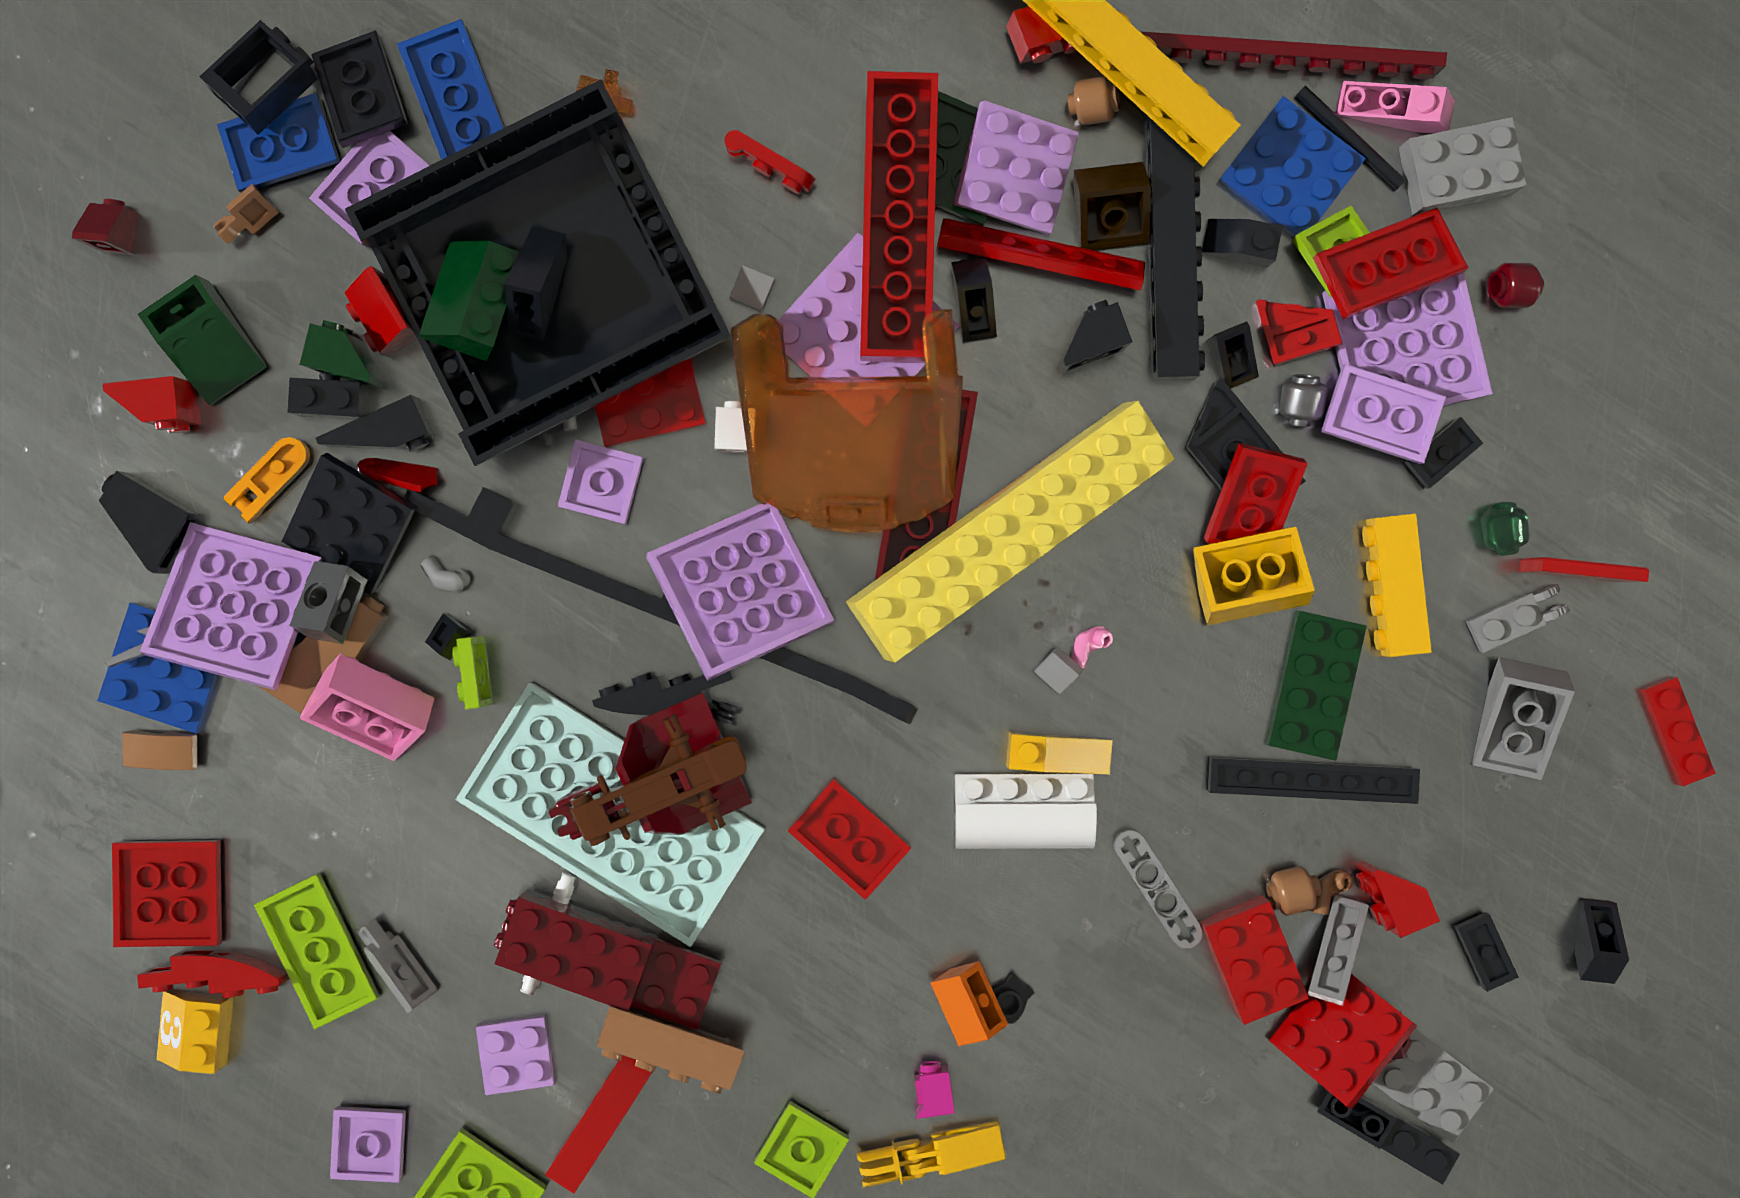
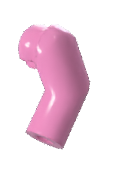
[1070,626,1113,669]

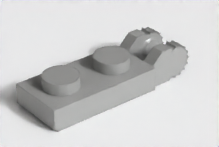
[1466,584,1570,653]

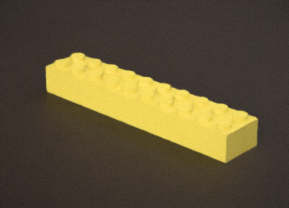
[846,401,1175,663]

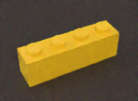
[1362,514,1432,657]

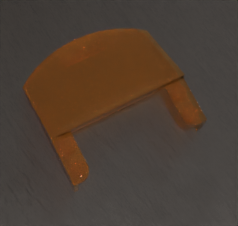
[731,309,963,532]

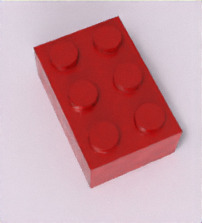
[1198,895,1309,1025]

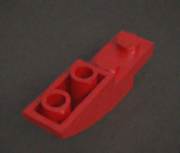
[137,949,289,998]

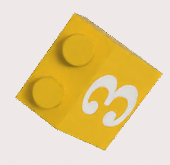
[157,990,234,1074]

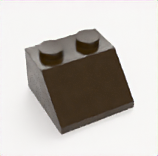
[1074,162,1150,250]

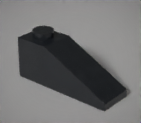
[315,395,436,452]

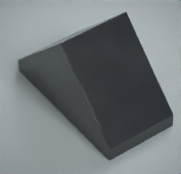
[1206,321,1259,389]

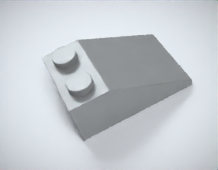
[1472,657,1575,780]

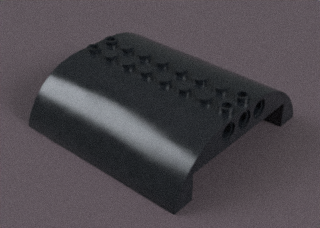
[345,79,731,466]

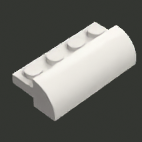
[955,774,1097,849]

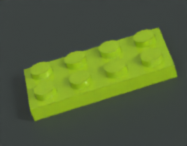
[254,873,380,1030]

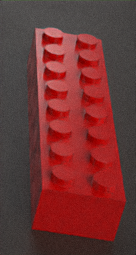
[860,71,938,363]

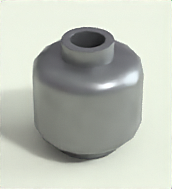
[1279,374,1327,427]

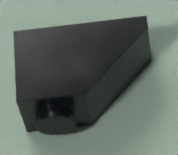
[1201,219,1283,268]
[951,257,997,342]
[1574,899,1629,984]

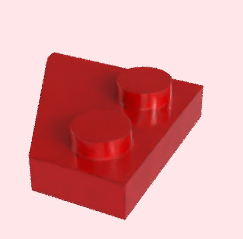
[1256,299,1343,366]

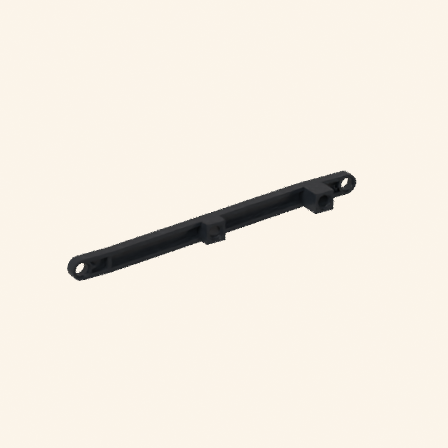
[403,487,918,724]

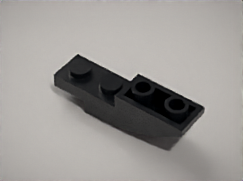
[592,669,735,715]
[1317,1091,1460,1185]

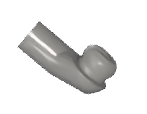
[419,555,471,593]

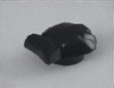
[993,974,1035,1024]

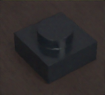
[425,613,469,661]

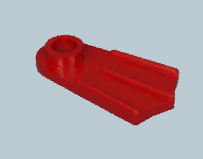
[357,458,437,493]

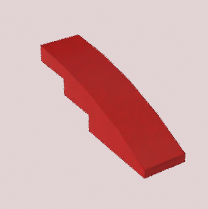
[545,1055,652,1194]

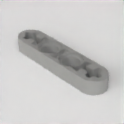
[1113,828,1202,949]

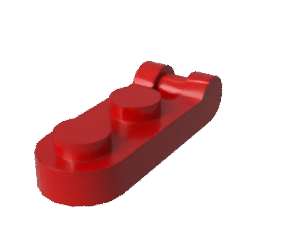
[724,130,816,194]

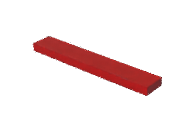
[937,218,1145,291]

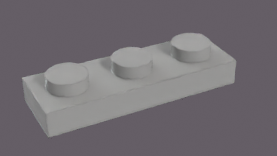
[1307,895,1369,1006]

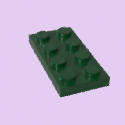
[1266,610,1367,761]

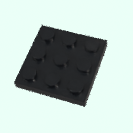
[281,453,417,595]

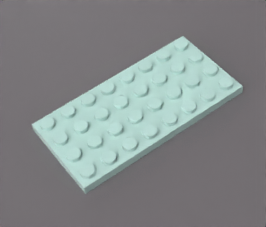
[455,681,765,947]

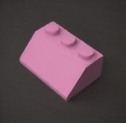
[300,654,435,761]

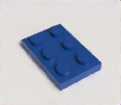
[217,93,340,193]

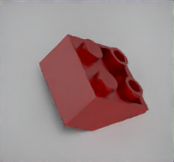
[1356,860,1440,938]

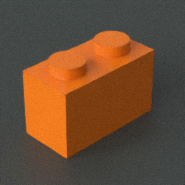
[930,961,1008,1046]

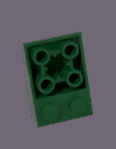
[138,275,267,406]

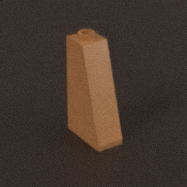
[258,596,390,714]

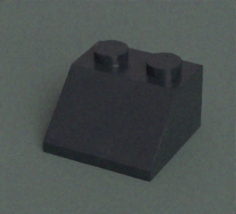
[1057,300,1132,374]

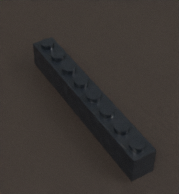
[1146,115,1205,381]

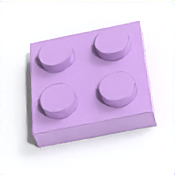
[558,439,644,525]
[476,1014,556,1095]
[330,1106,406,1183]

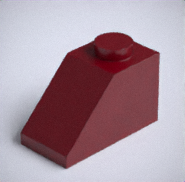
[72,199,137,254]

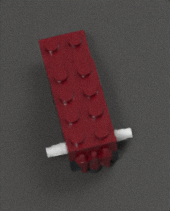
[494,872,722,1030]

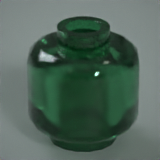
[1480,502,1530,556]

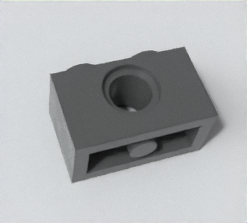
[289,561,367,644]

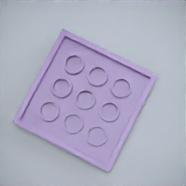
[765,233,960,429]
[1322,273,1493,406]
[646,499,835,681]
[140,522,322,691]

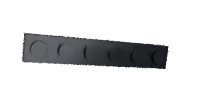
[1208,757,1420,804]

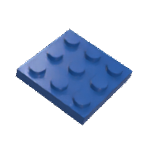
[1218,96,1366,239]
[97,602,219,734]

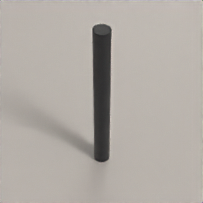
[1296,85,1406,190]

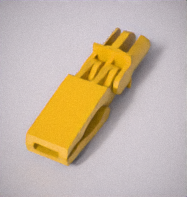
[856,1121,1006,1188]

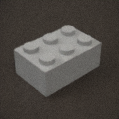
[1398,117,1527,215]

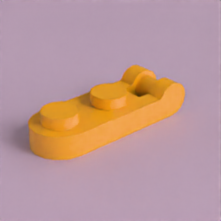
[224,437,310,524]

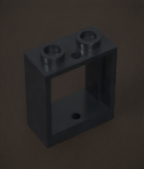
[199,20,318,135]

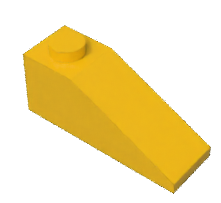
[1006,731,1113,775]

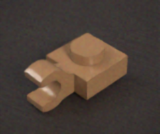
[213,184,279,244]

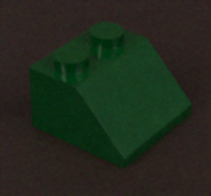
[299,320,387,390]

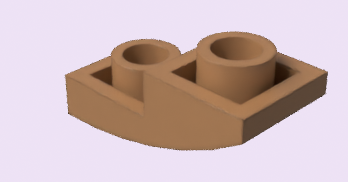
[122,730,197,770]

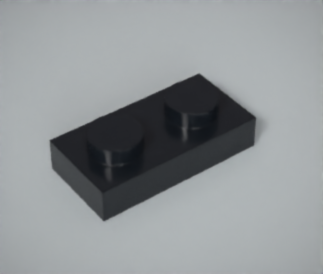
[1404,417,1484,489]
[1454,912,1519,992]

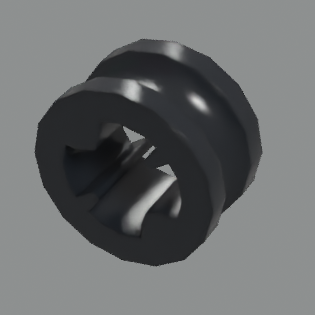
[711,699,742,726]

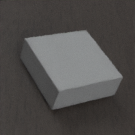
[729,265,775,312]
[1034,646,1084,694]

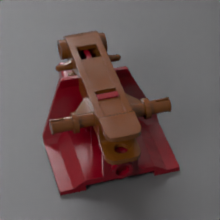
[548,692,752,846]

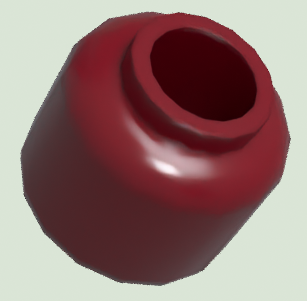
[1488,263,1544,308]

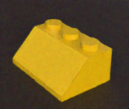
[1193,527,1315,626]

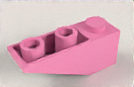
[1337,81,1455,133]

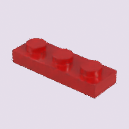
[1640,677,1716,786]

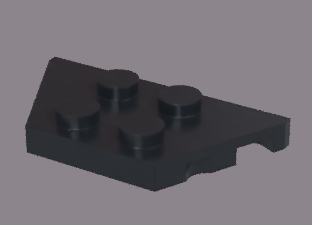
[1186,378,1306,490]

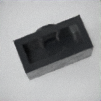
[287,373,370,420]

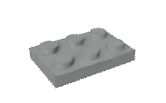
[1372,1029,1494,1144]

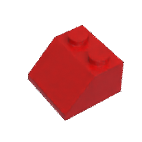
[344,266,417,357]
[102,376,201,433]

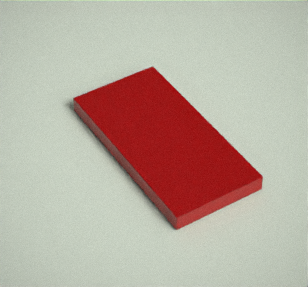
[1313,207,1469,320]

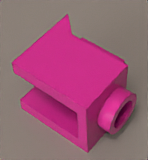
[914,1061,955,1119]

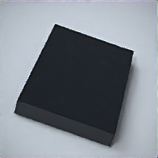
[311,30,408,148]

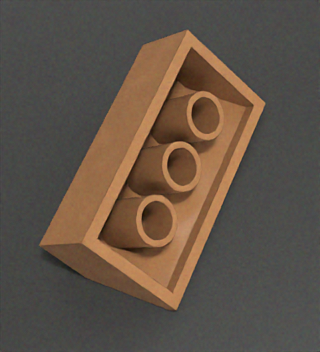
[596,1006,745,1094]

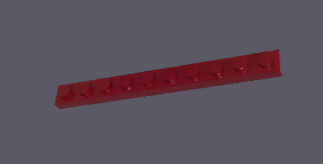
[1140,31,1447,80]

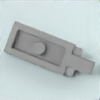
[357,919,438,1013]

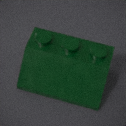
[418,241,520,361]

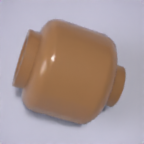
[1068,76,1120,125]
[1266,866,1321,916]

